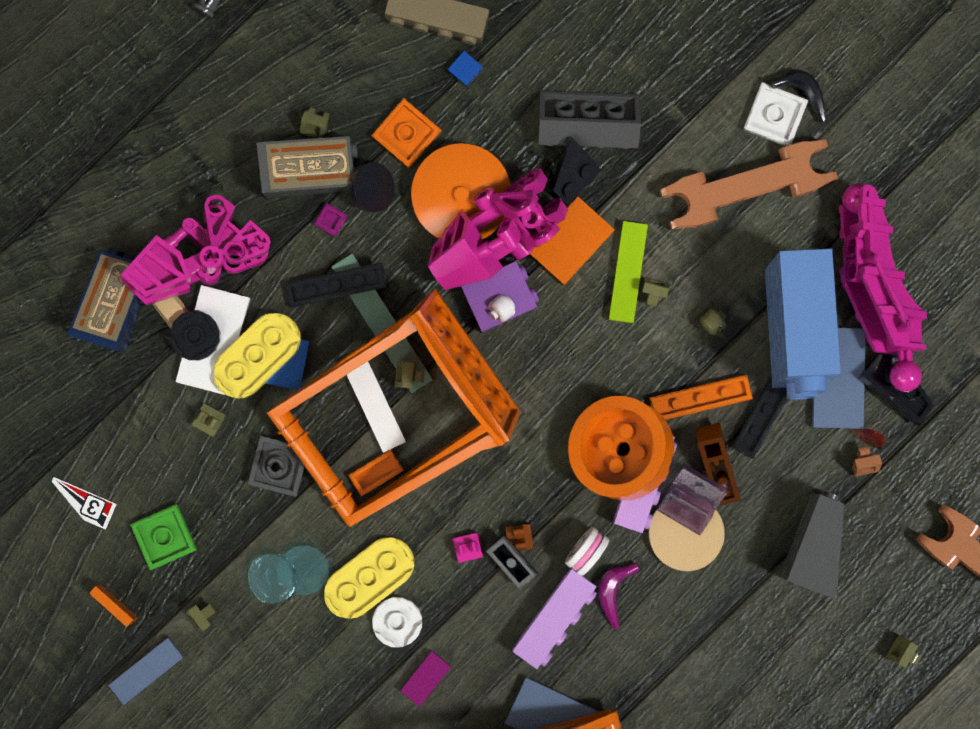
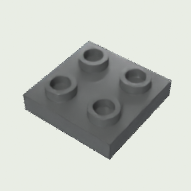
[247,436,305,497]

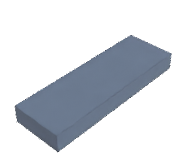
[108,637,185,705]

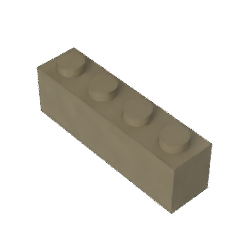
[385,0,489,45]

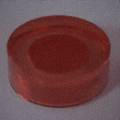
[860,429,886,449]

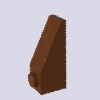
[696,422,741,506]

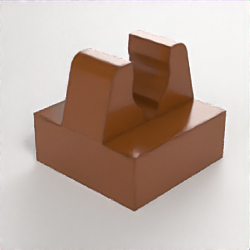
[505,523,534,551]

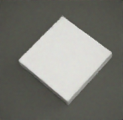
[743,82,808,146]

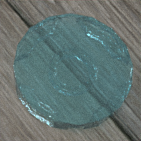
[279,545,329,595]
[248,553,297,604]

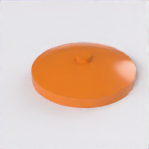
[411,143,511,239]

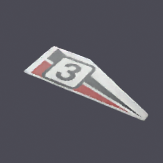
[52,477,117,530]

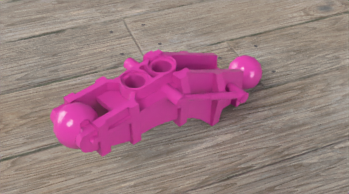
[839,183,927,392]

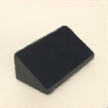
[486,535,538,589]

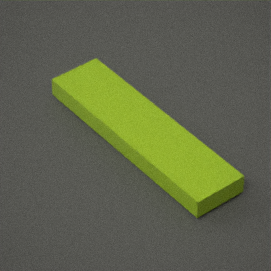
[608,221,648,324]

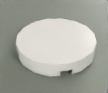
[372,597,422,647]

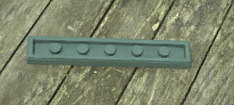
[332,254,433,393]

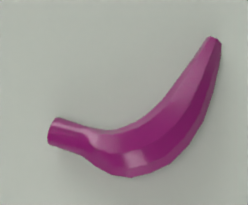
[599,563,639,629]

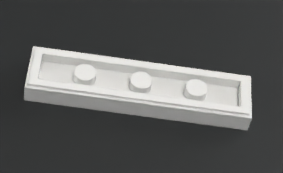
[347,362,406,453]

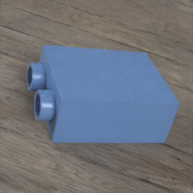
[765,249,841,400]

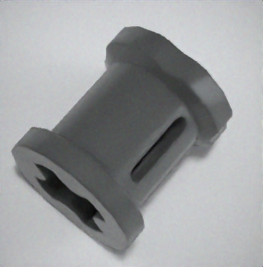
[193,0,223,18]

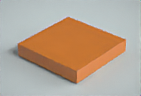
[371,98,442,169]

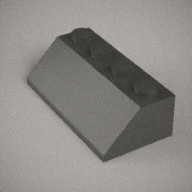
[538,91,641,149]

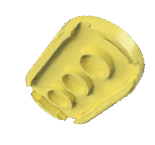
[214,313,301,398]
[324,537,414,618]

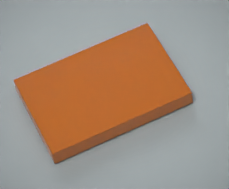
[530,197,615,285]

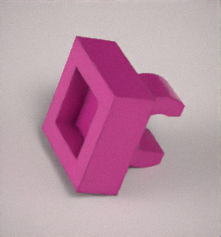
[453,532,483,563]

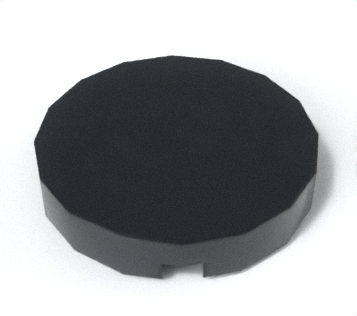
[350,162,394,212]
[170,311,221,361]

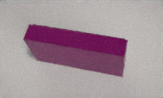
[400,651,451,707]

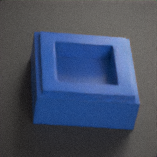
[448,51,483,87]

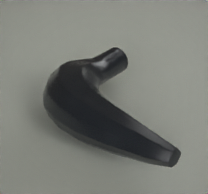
[770,69,826,122]

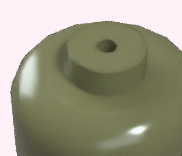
[700,308,727,336]

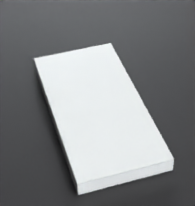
[176,285,251,395]

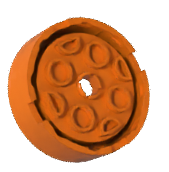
[568,396,675,501]

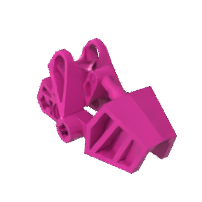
[428,168,568,290]
[119,195,271,305]

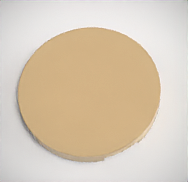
[648,495,724,571]

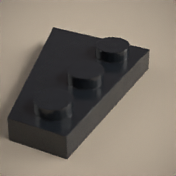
[859,353,934,426]

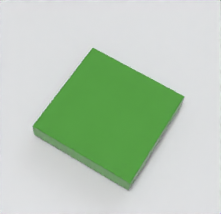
[130,504,198,570]

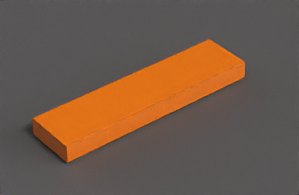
[649,375,753,420]

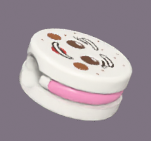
[565,527,609,576]

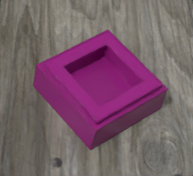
[314,203,348,237]

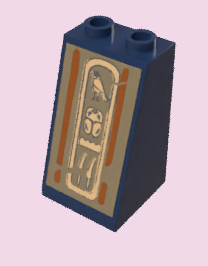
[67,248,142,353]

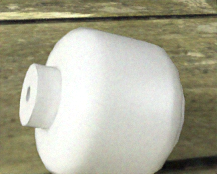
[488,295,515,323]

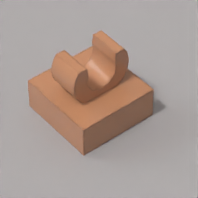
[852,446,882,477]

